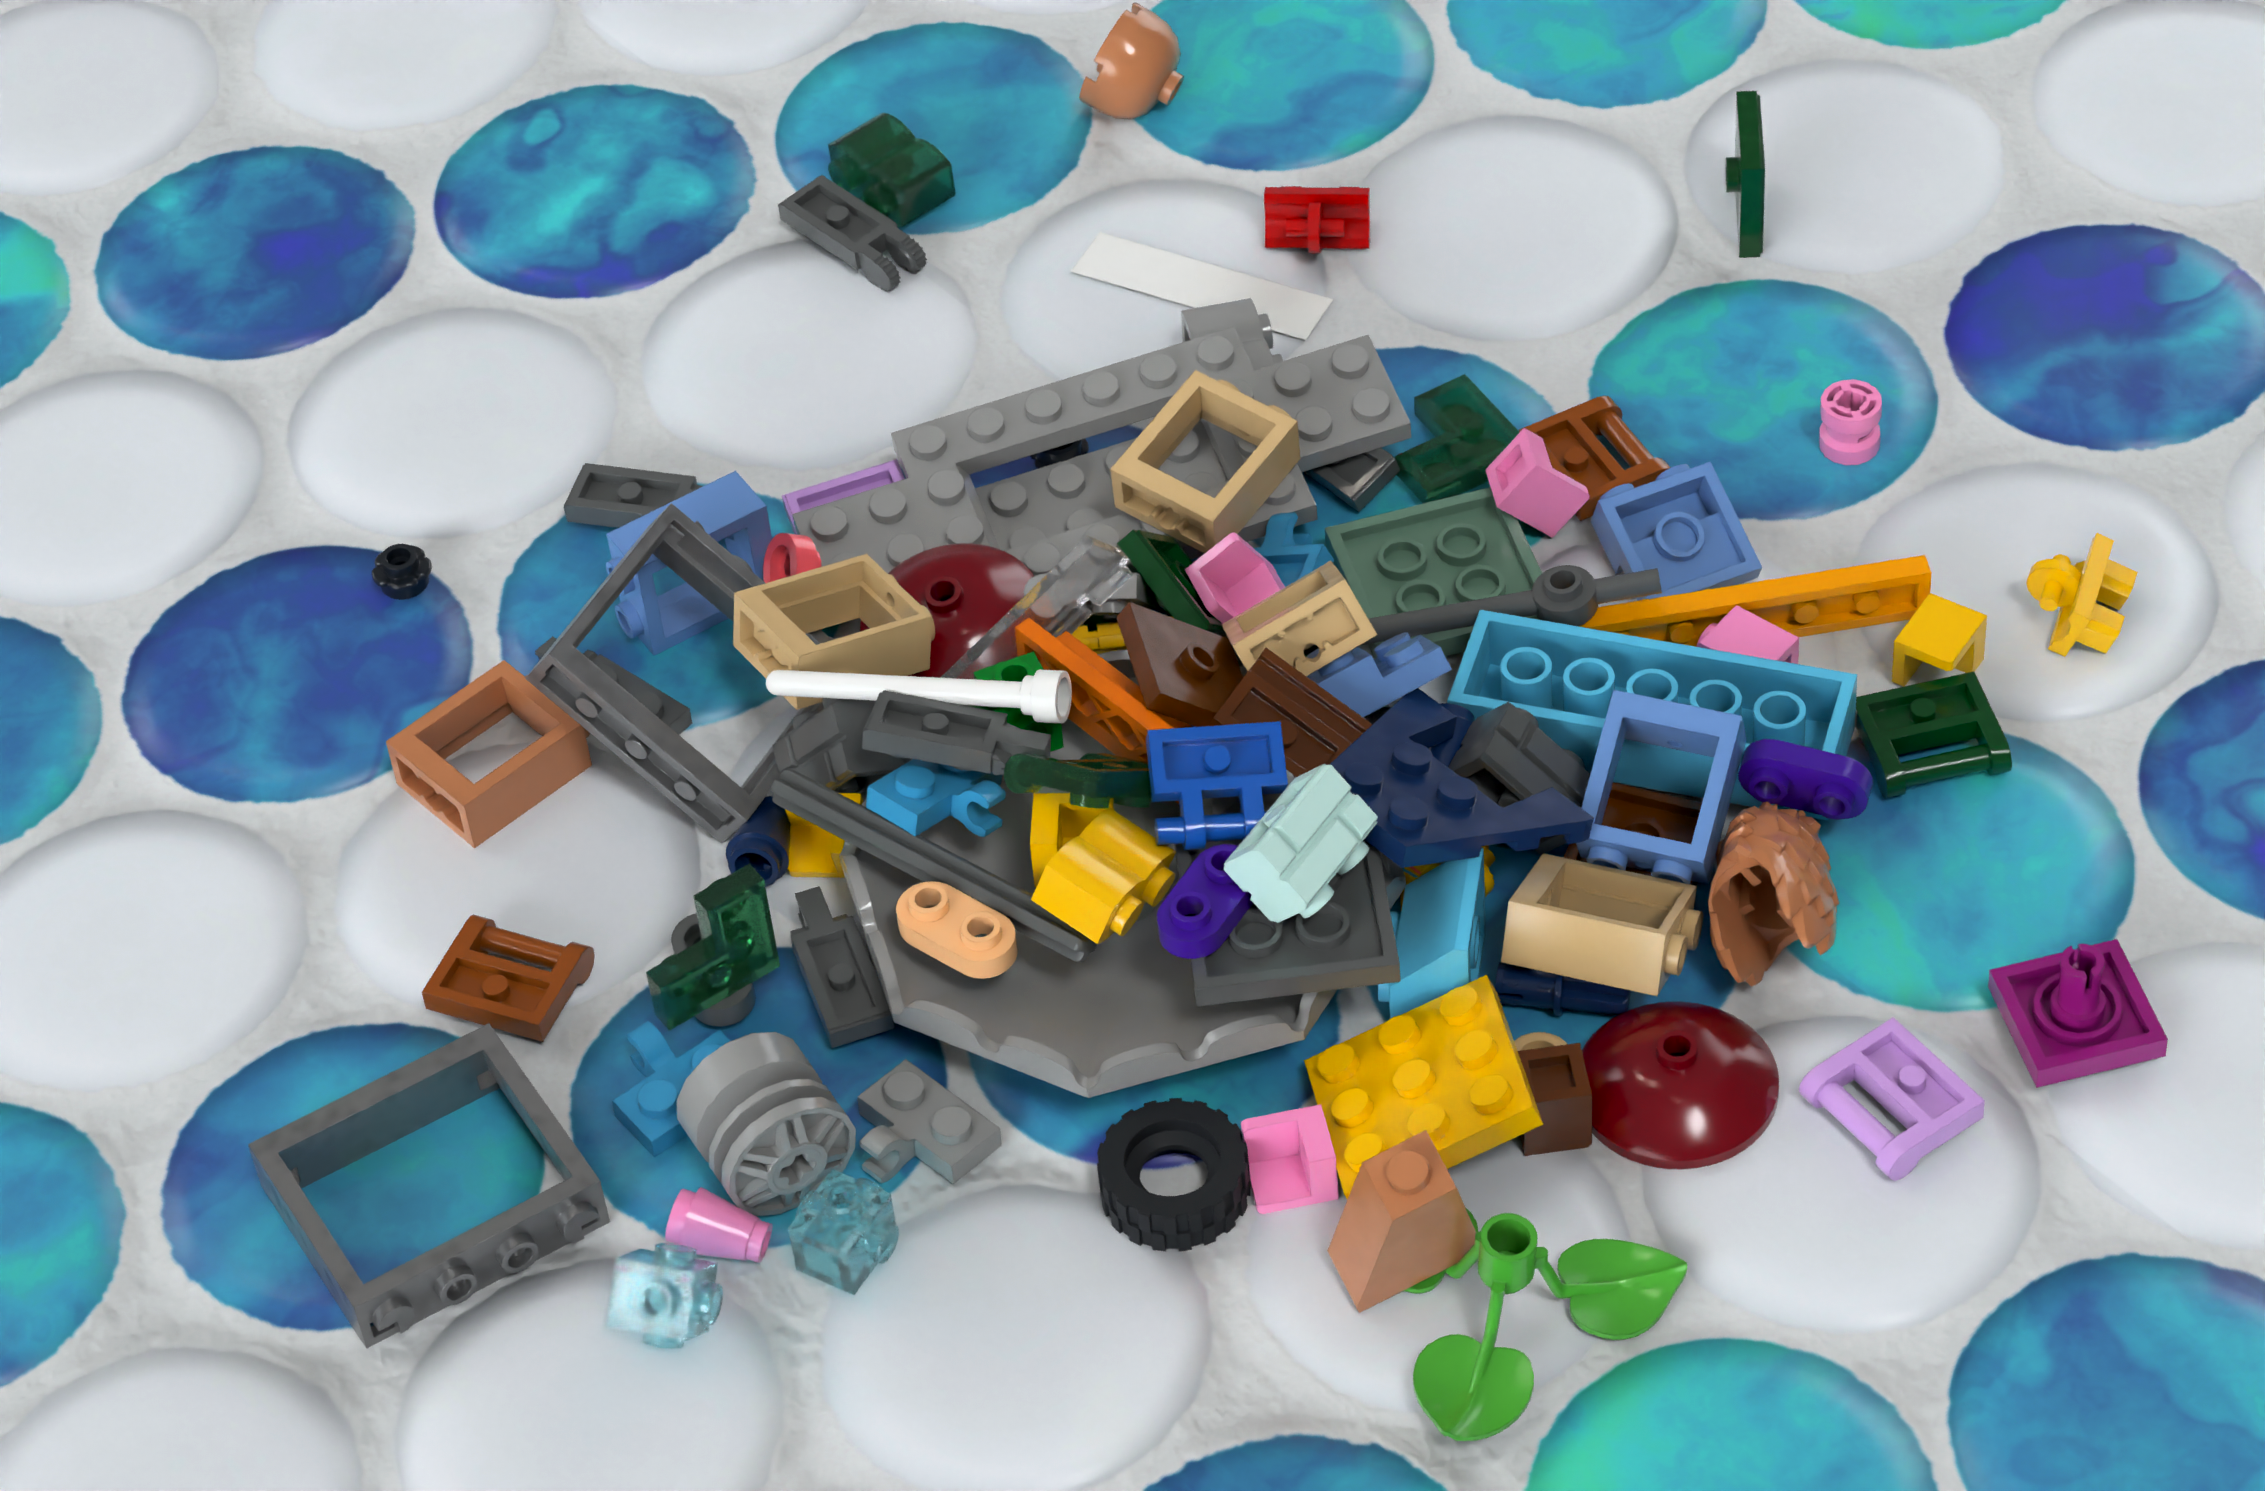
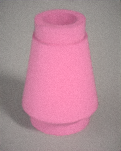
[665,1187,773,1263]

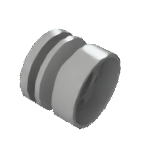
[677,1032,856,1216]

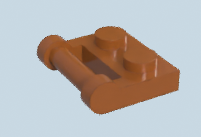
[1519,396,1671,521]
[422,914,595,1042]

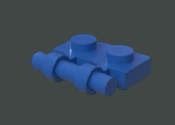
[1145,721,1288,850]

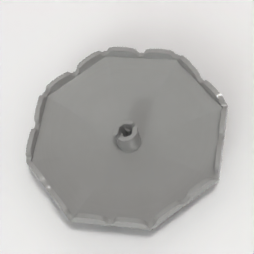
[839,649,1406,1098]

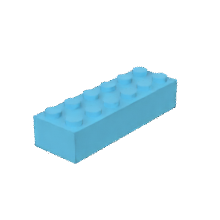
[1447,610,1857,820]

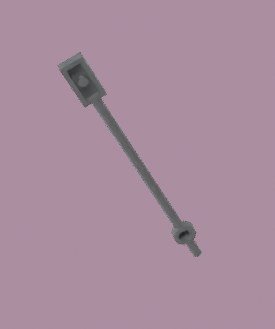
[1232,565,1662,666]

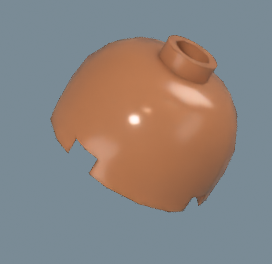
[1079,2,1184,119]

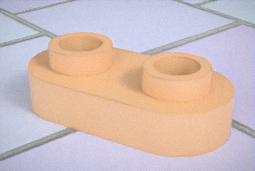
[896,881,1018,979]

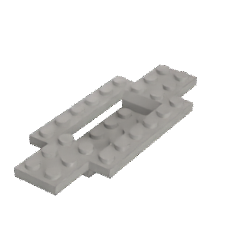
[792,326,1411,598]

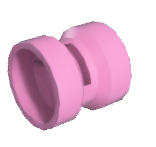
[1819,379,1882,465]

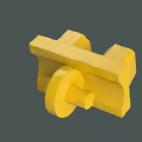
[2026,533,2138,657]

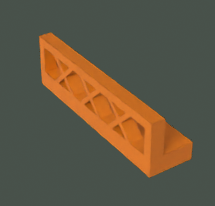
[1015,618,1192,804]

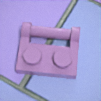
[1799,1017,1985,1181]

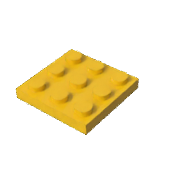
[1304,975,1543,1200]

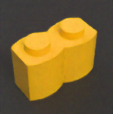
[1031,808,1176,944]

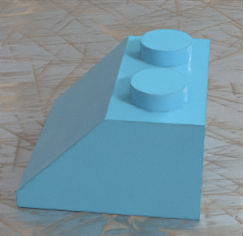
[1378,848,1486,1019]

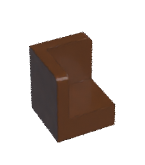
[1518,1043,1592,1156]

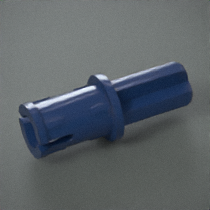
[1495,961,1631,1016]

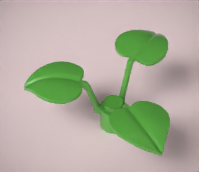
[1404,1207,1687,1441]

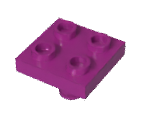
[1988,939,2168,1088]

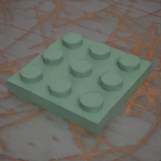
[1325,487,1542,659]

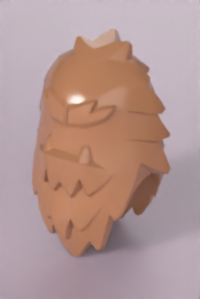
[1708,802,1840,986]

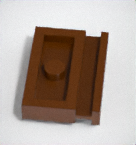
[1208,648,1372,778]

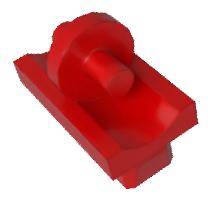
[1264,186,1371,253]

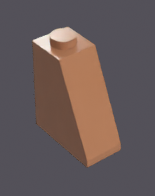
[1327,1130,1476,1313]

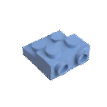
[1590,461,1763,601]
[1306,632,1452,717]

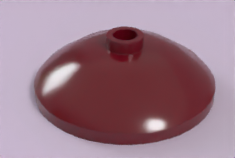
[860,543,1047,679]
[1582,1001,1779,1169]

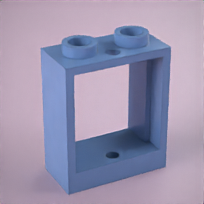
[606,471,772,656]
[1576,690,1747,884]

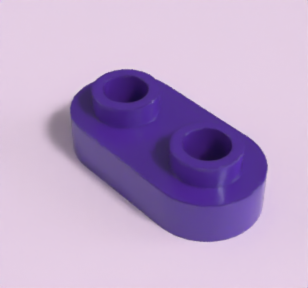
[1738,739,1873,820]
[1157,844,1253,959]

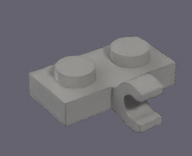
[857,1059,1002,1184]

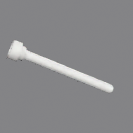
[766,669,1072,723]

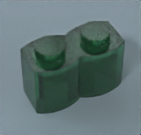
[828,113,956,227]

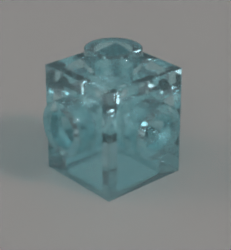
[788,1169,899,1295]
[607,1243,723,1348]

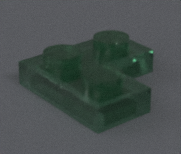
[1395,374,1520,504]
[646,864,780,1031]

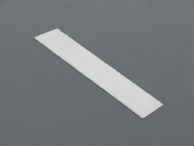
[1071,232,1334,341]

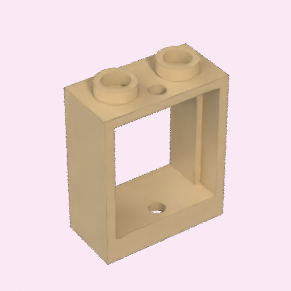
[1110,370,1300,553]
[733,554,935,710]
[1222,561,1377,676]
[1501,853,1703,996]

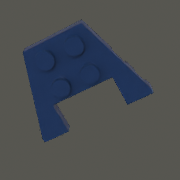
[1329,688,1594,868]

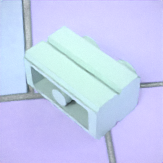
[1223,763,1378,923]

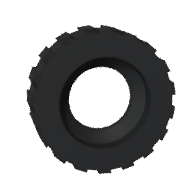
[1097,1098,1251,1252]

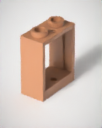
[386,660,592,848]

